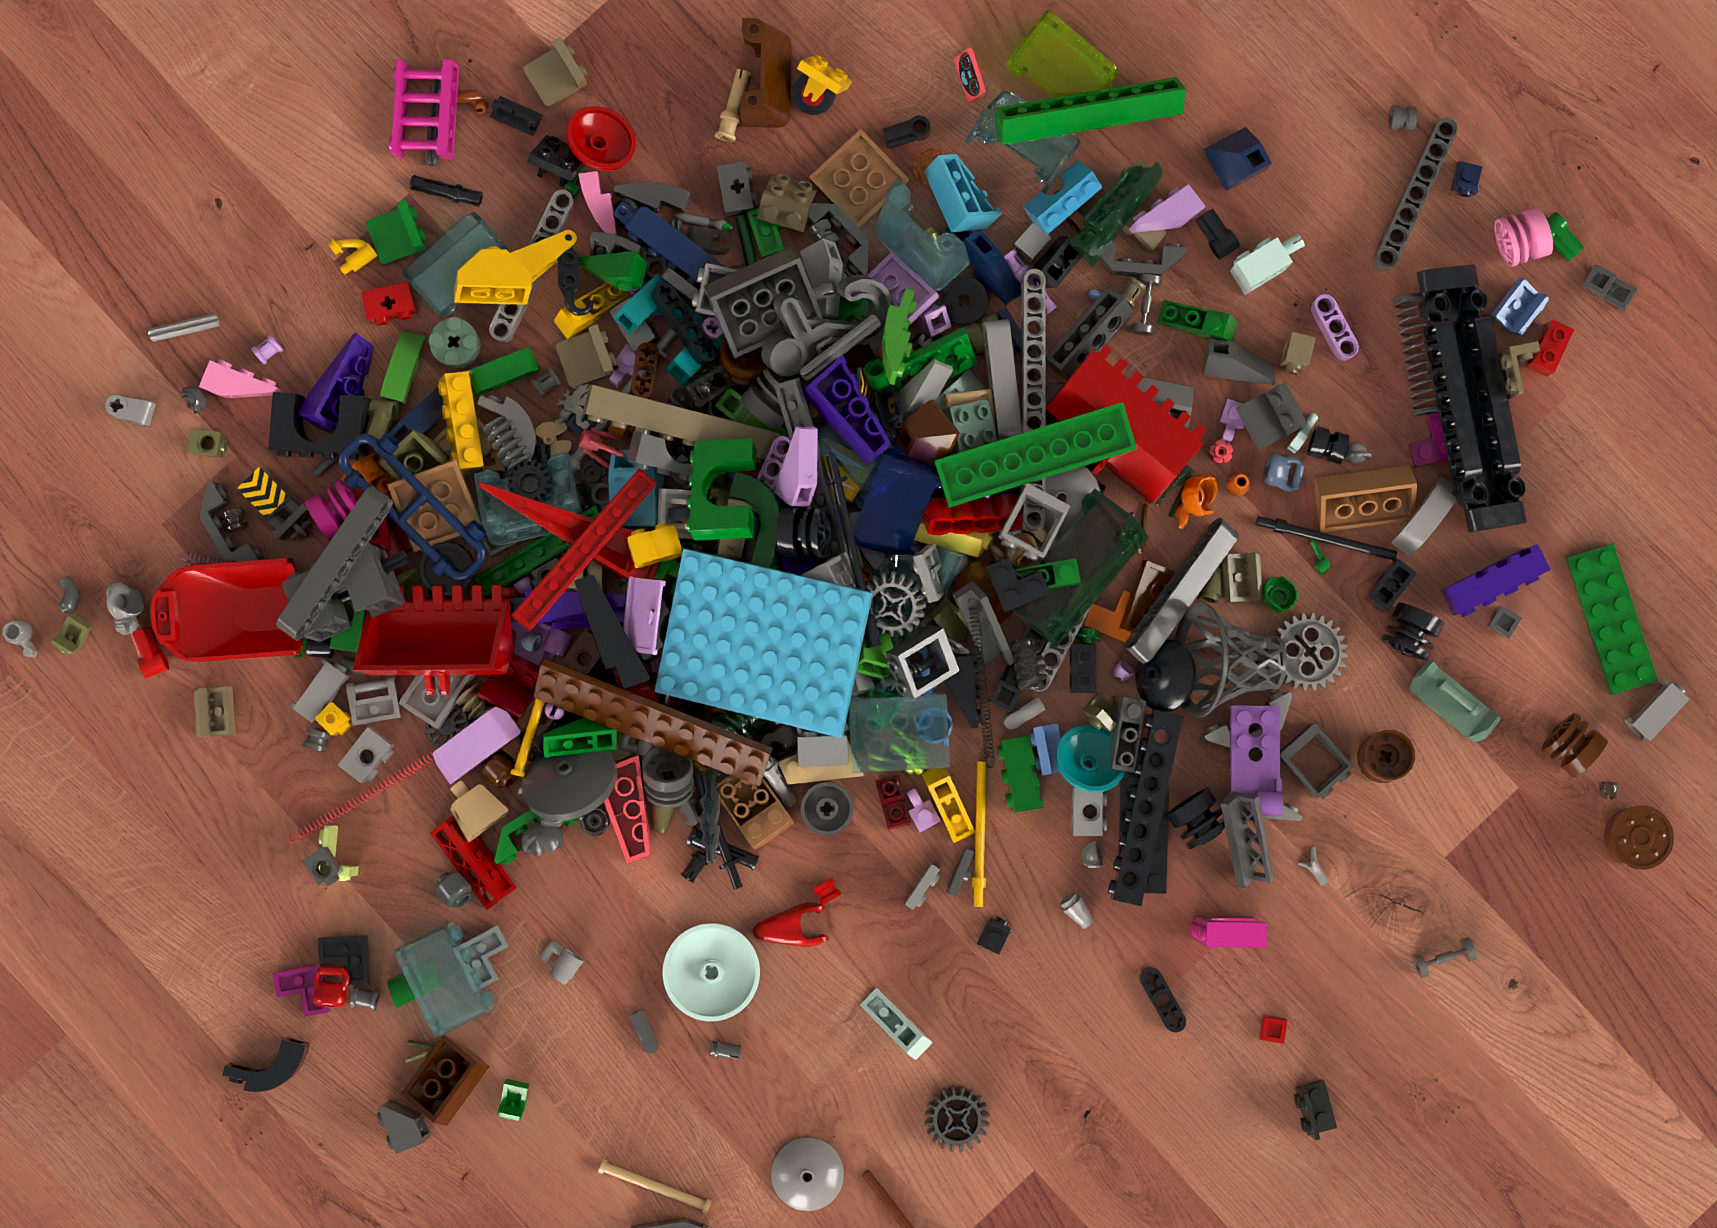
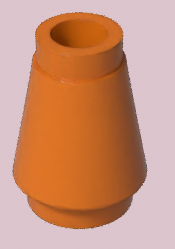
[1226,473,1250,496]

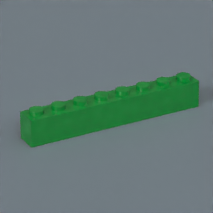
[995,77,1185,145]

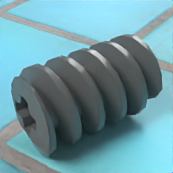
[483,416,532,470]

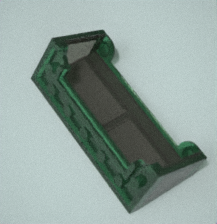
[1011,488,1149,648]

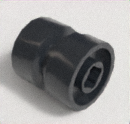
[1307,425,1349,465]

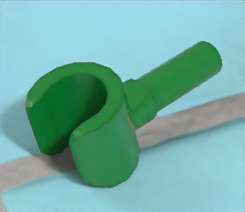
[566,166,584,198]
[1310,540,1330,575]

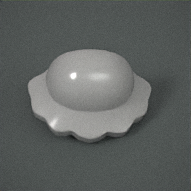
[1343,442,1372,464]
[1081,841,1103,868]

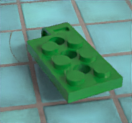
[864,327,978,393]

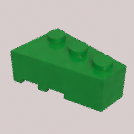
[997,736,1044,813]

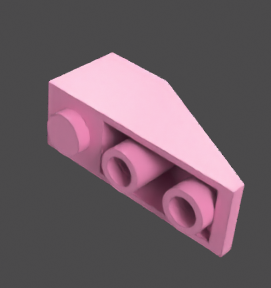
[199,359,281,399]

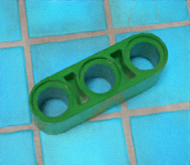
[469,348,539,396]

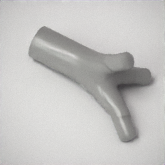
[1298,846,1329,886]

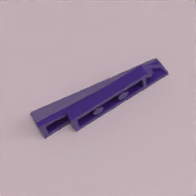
[525,589,627,629]

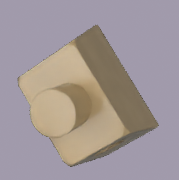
[450,780,508,843]

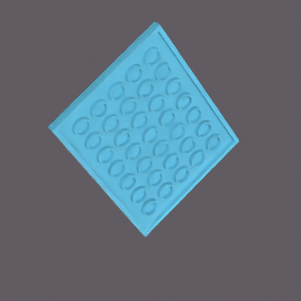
[655,548,873,738]

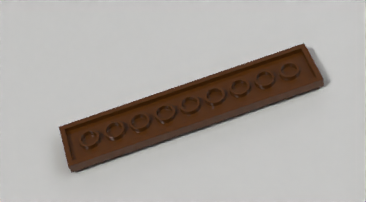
[533,659,773,786]

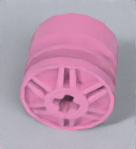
[1494,207,1553,267]

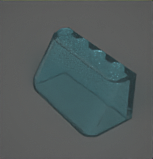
[403,212,511,318]

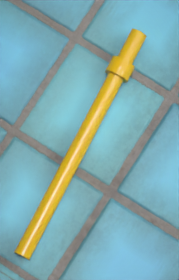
[972,762,987,907]

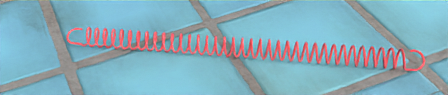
[288,749,435,843]

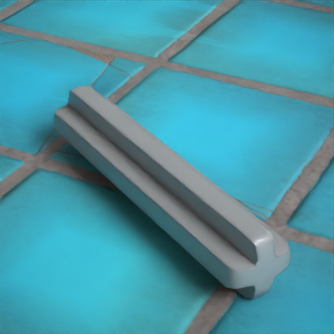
[148,313,220,342]

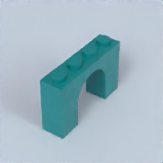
[613,274,724,386]

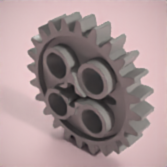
[1272,613,1348,691]

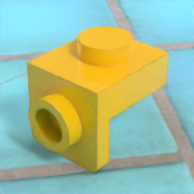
[315,702,352,736]

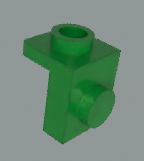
[497,1079,529,1121]

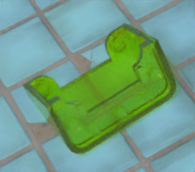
[1007,10,1119,97]

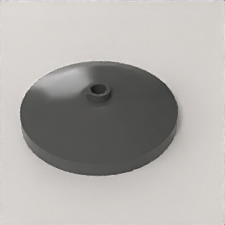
[522,750,618,821]

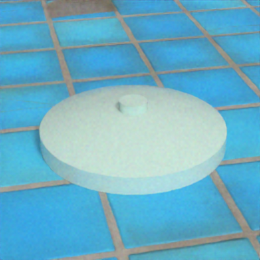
[663,923,760,1021]

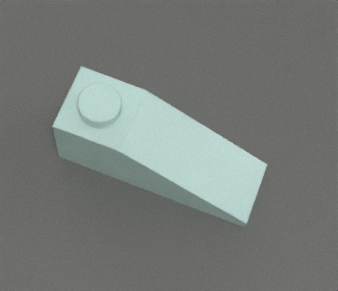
[860,988,933,1060]

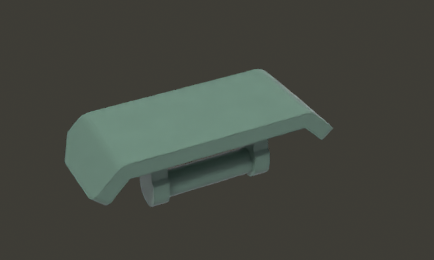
[1409,659,1501,743]

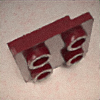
[478,653,540,718]

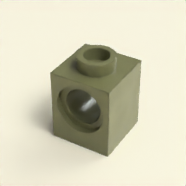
[188,428,228,458]

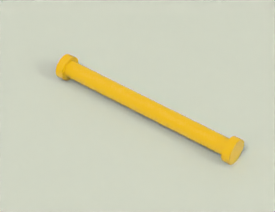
[510,699,545,777]

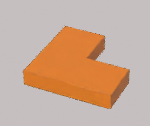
[1083,590,1131,643]

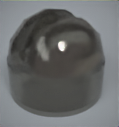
[1599,782,1619,800]

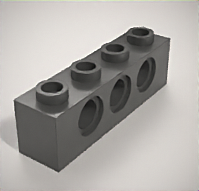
[1045,287,1134,380]

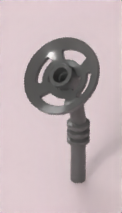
[881,637,970,687]

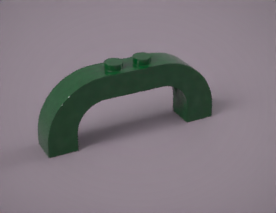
[729,472,783,570]

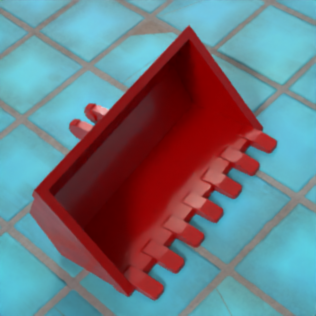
[1045,345,1206,504]
[352,584,514,696]

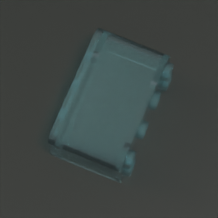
[394,921,496,1038]

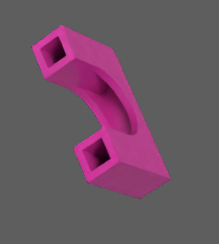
[1190,916,1267,948]

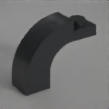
[222,1037,310,1092]

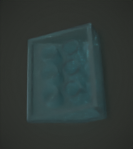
[848,692,950,773]

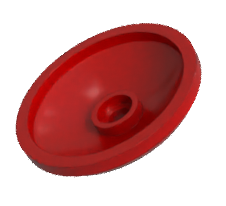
[566,106,636,171]

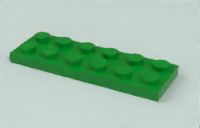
[1565,543,1658,695]

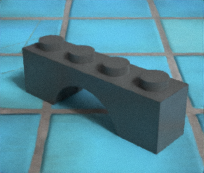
[627,432,726,485]

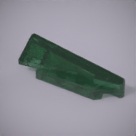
[1069,162,1163,267]

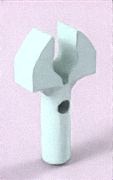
[1287,413,1318,453]

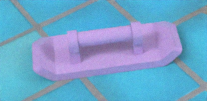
[432,707,520,785]

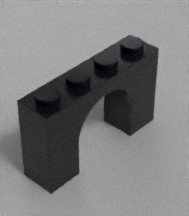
[268,392,372,460]

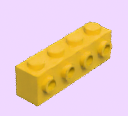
[438,371,484,472]

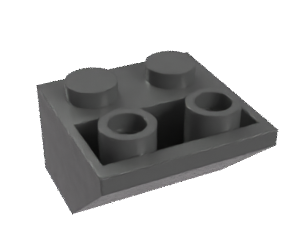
[377,1100,431,1154]

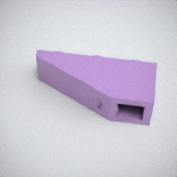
[1129,184,1206,233]
[774,427,818,506]

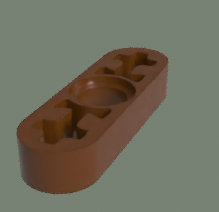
[629,342,659,400]

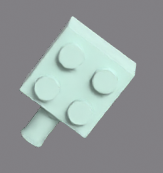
[1230,233,1305,295]

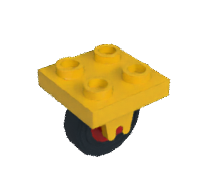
[793,55,852,115]

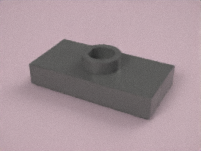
[947,848,974,897]

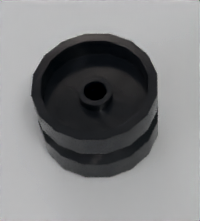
[419,542,475,596]

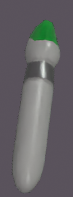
[675,213,732,231]

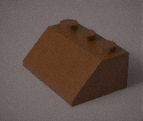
[401,1034,490,1126]

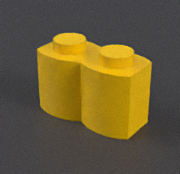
[627,523,683,568]

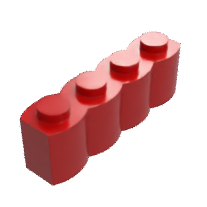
[921,494,1023,535]

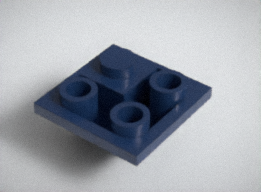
[1204,127,1272,191]

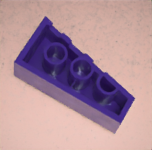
[803,355,891,465]
[1441,544,1551,617]

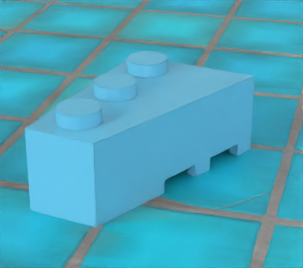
[923,154,1002,232]

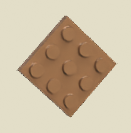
[809,129,910,229]
[387,458,483,552]

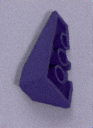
[298,333,373,434]

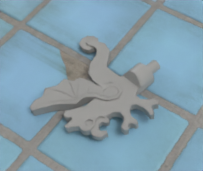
[557,384,601,430]

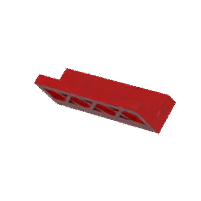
[430,815,517,910]

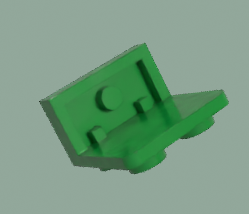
[366,199,427,265]

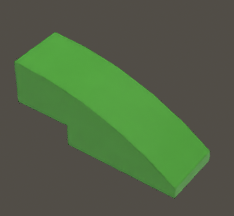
[380,331,426,404]

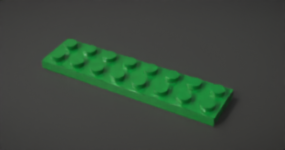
[935,402,1137,508]

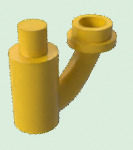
[327,238,378,275]

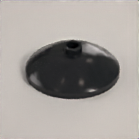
[1135,639,1196,712]

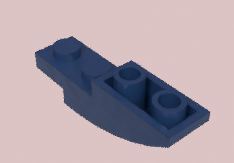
[942,227,1021,305]

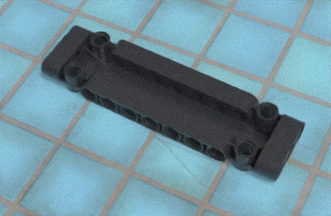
[1416,264,1527,533]

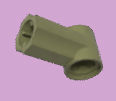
[365,399,400,440]

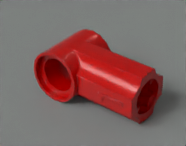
[131,627,169,678]

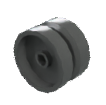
[800,782,854,835]

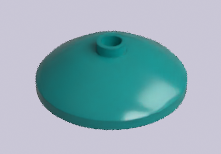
[1055,725,1126,793]

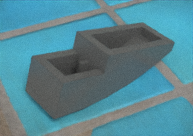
[613,182,692,214]

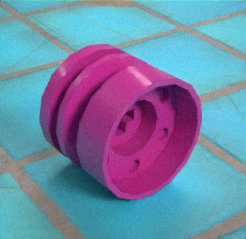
[305,479,359,541]

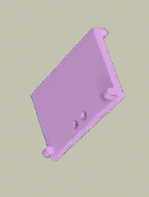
[623,576,666,655]

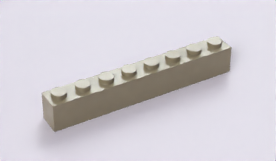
[583,385,780,464]

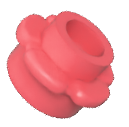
[1209,440,1233,464]

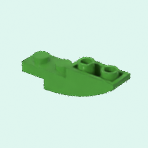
[882,288,917,385]

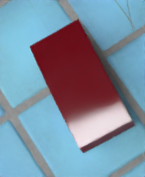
[875,775,911,830]

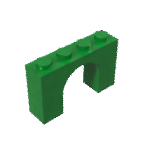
[686,438,757,541]

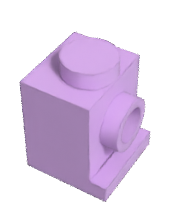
[915,303,951,337]

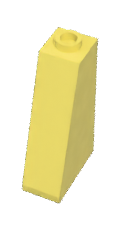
[892,497,994,557]

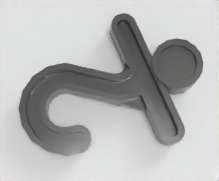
[761,275,894,382]

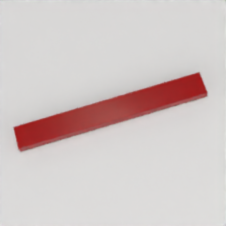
[511,468,657,631]

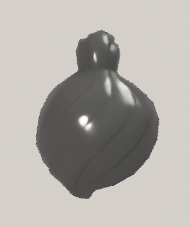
[521,817,564,857]

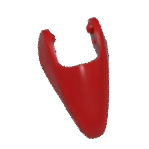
[753,902,829,947]

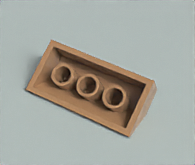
[1314,465,1417,532]

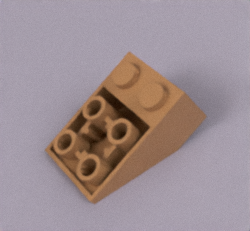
[716,775,795,850]

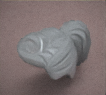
[106,582,144,635]

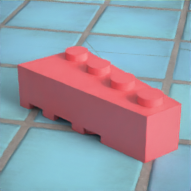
[604,755,652,864]

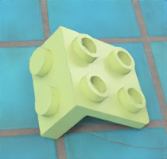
[319,825,359,881]

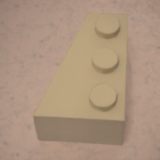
[778,733,864,784]

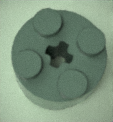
[429,317,481,369]

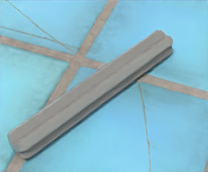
[800,314,881,381]

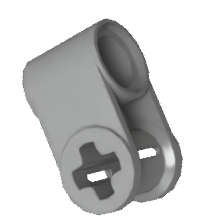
[105,395,156,427]

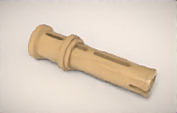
[715,69,751,143]

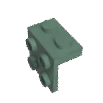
[941,399,998,456]

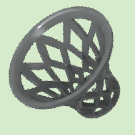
[1174,603,1287,718]

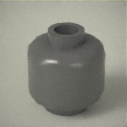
[435,872,472,908]

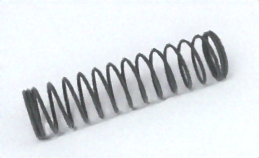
[1393,292,1438,416]

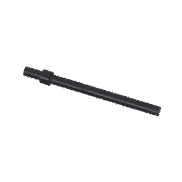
[1255,516,1397,560]

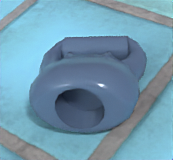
[1263,454,1305,492]

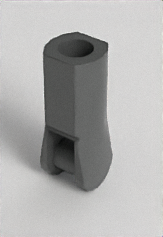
[629,1009,658,1054]

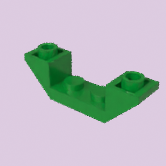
[494,810,579,865]

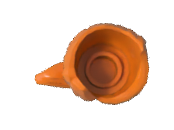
[1175,473,1218,529]

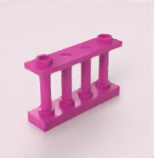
[389,59,459,160]

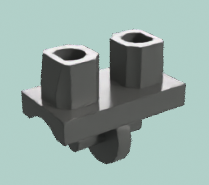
[267,498,311,541]

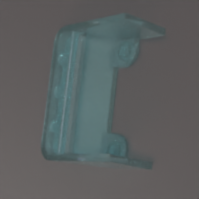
[964,91,1081,194]

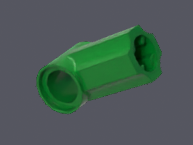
[1547,212,1585,262]

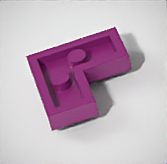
[1409,413,1448,467]
[272,964,330,1017]

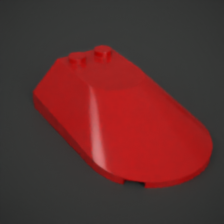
[150,558,304,662]

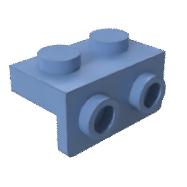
[1491,278,1549,335]
[1030,724,1061,776]

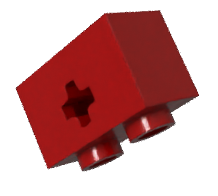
[361,281,418,326]
[1525,319,1575,377]

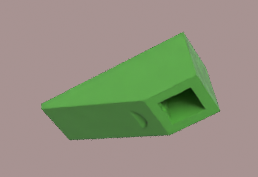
[715,387,789,437]

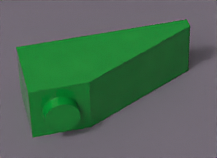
[579,251,647,291]
[543,718,617,757]

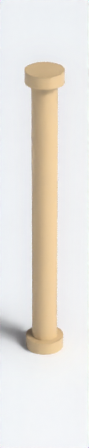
[598,1159,712,1214]

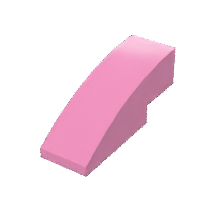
[578,171,618,236]

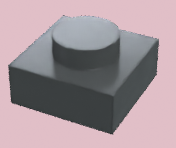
[1487,605,1522,639]

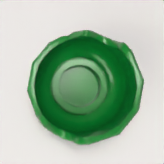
[1262,576,1298,613]

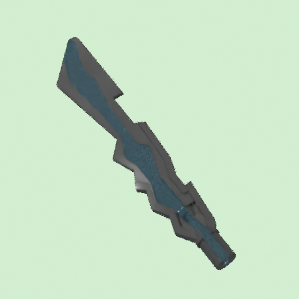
[699,763,720,863]

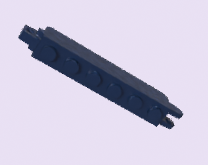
[614,202,727,296]

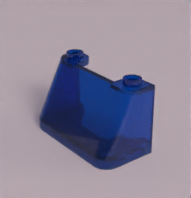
[853,447,942,559]

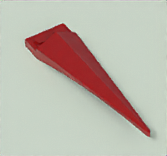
[478,483,660,580]

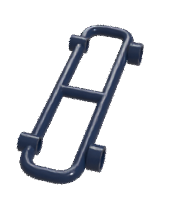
[338,433,487,581]

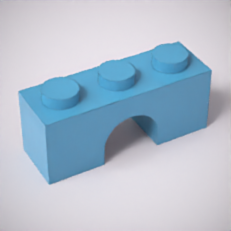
[1023,160,1102,234]

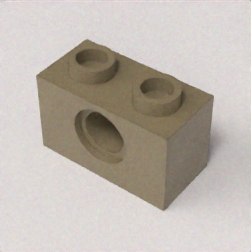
[1278,332,1316,375]

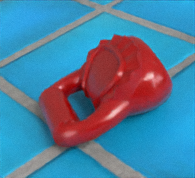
[313,966,350,1007]

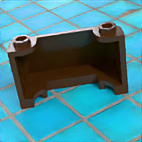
[740,18,792,128]

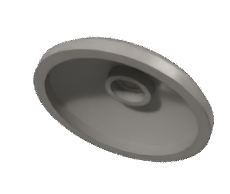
[1034,466,1100,532]
[771,1137,844,1211]

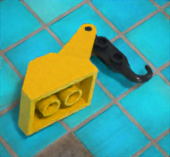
[454,230,593,316]

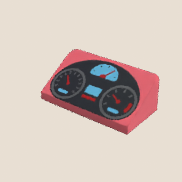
[954,48,986,103]

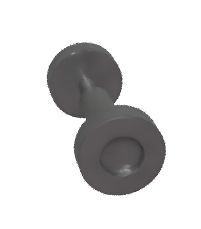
[1130,274,1163,335]
[1413,937,1477,979]

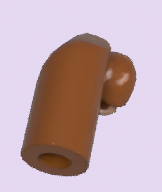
[457,90,489,114]

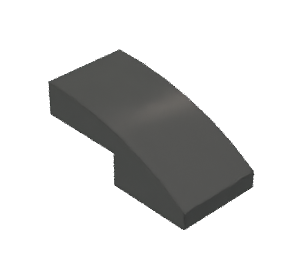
[1583,264,1637,312]

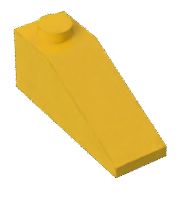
[921,763,975,843]

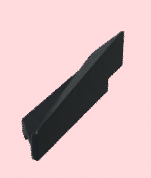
[574,575,650,690]

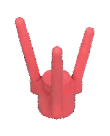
[578,427,631,470]

